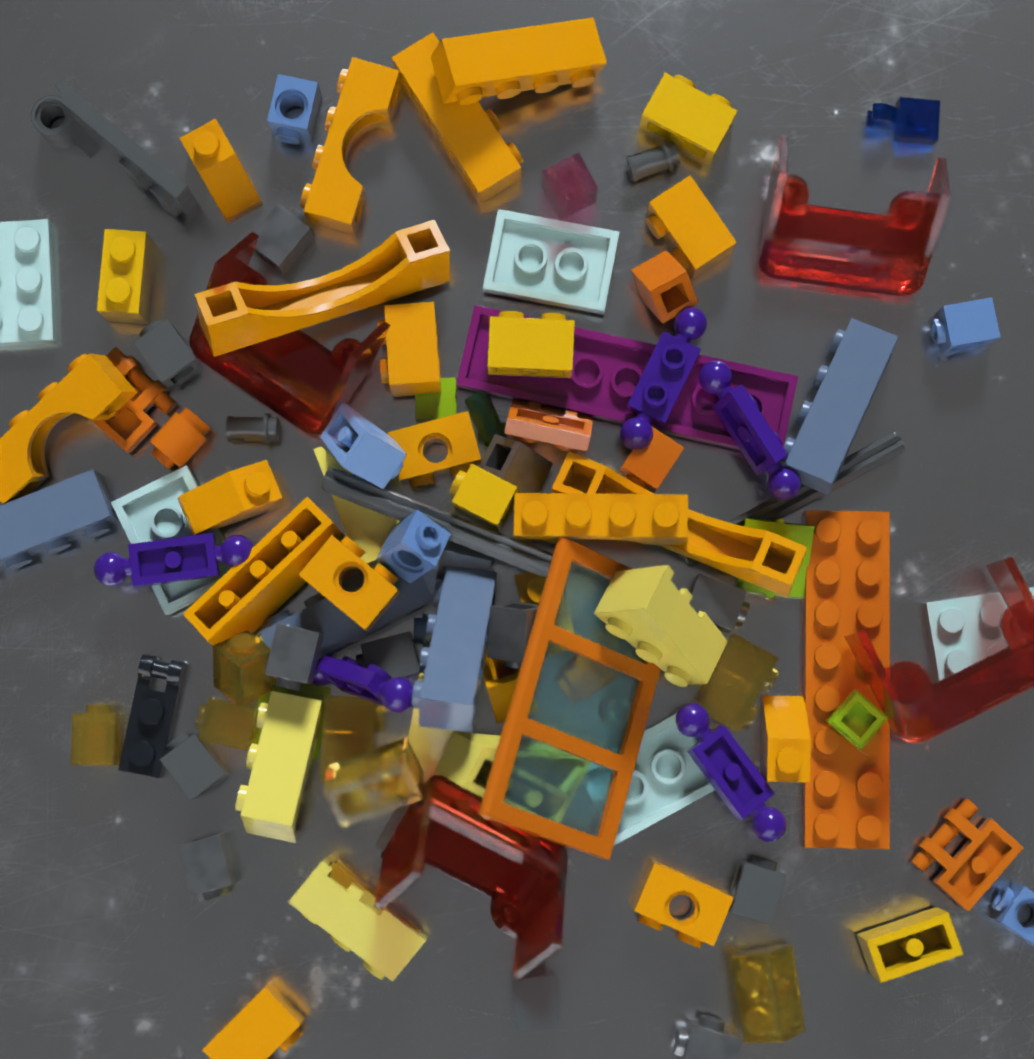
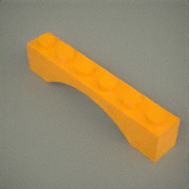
[194,220,450,357]
[552,451,807,598]

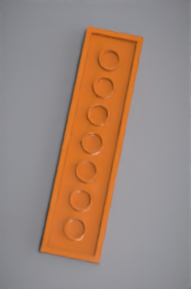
[802,510,890,849]

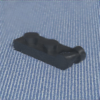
[118,654,186,778]

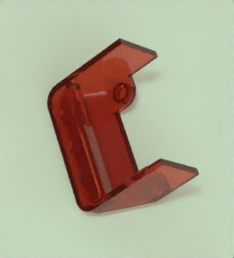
[759,136,951,296]
[189,232,391,435]
[844,556,1034,744]
[374,775,568,978]

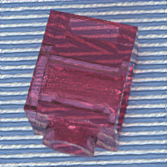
[541,152,598,220]

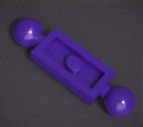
[620,307,707,450]
[699,361,801,501]
[94,533,254,588]
[312,655,414,713]
[675,703,786,842]

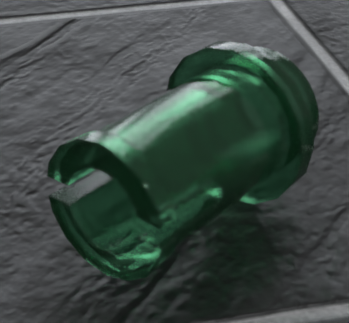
[465,391,508,447]

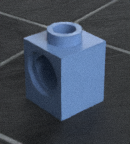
[267,74,322,144]
[930,297,1001,355]
[376,510,451,584]
[990,882,1034,947]

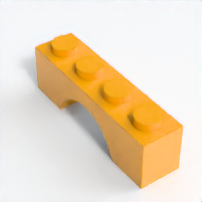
[300,57,402,236]
[0,353,138,504]
[513,493,688,545]

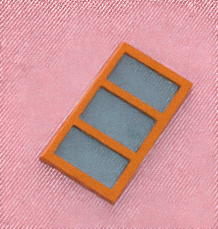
[478,537,661,860]

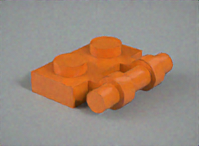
[92,347,177,454]
[504,399,594,452]
[910,798,1024,912]

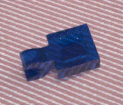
[866,97,940,145]

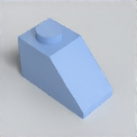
[320,402,407,490]

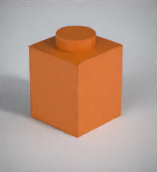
[631,250,699,323]
[619,427,684,493]

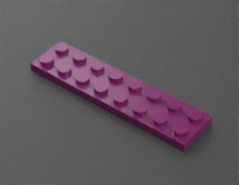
[456,304,799,450]

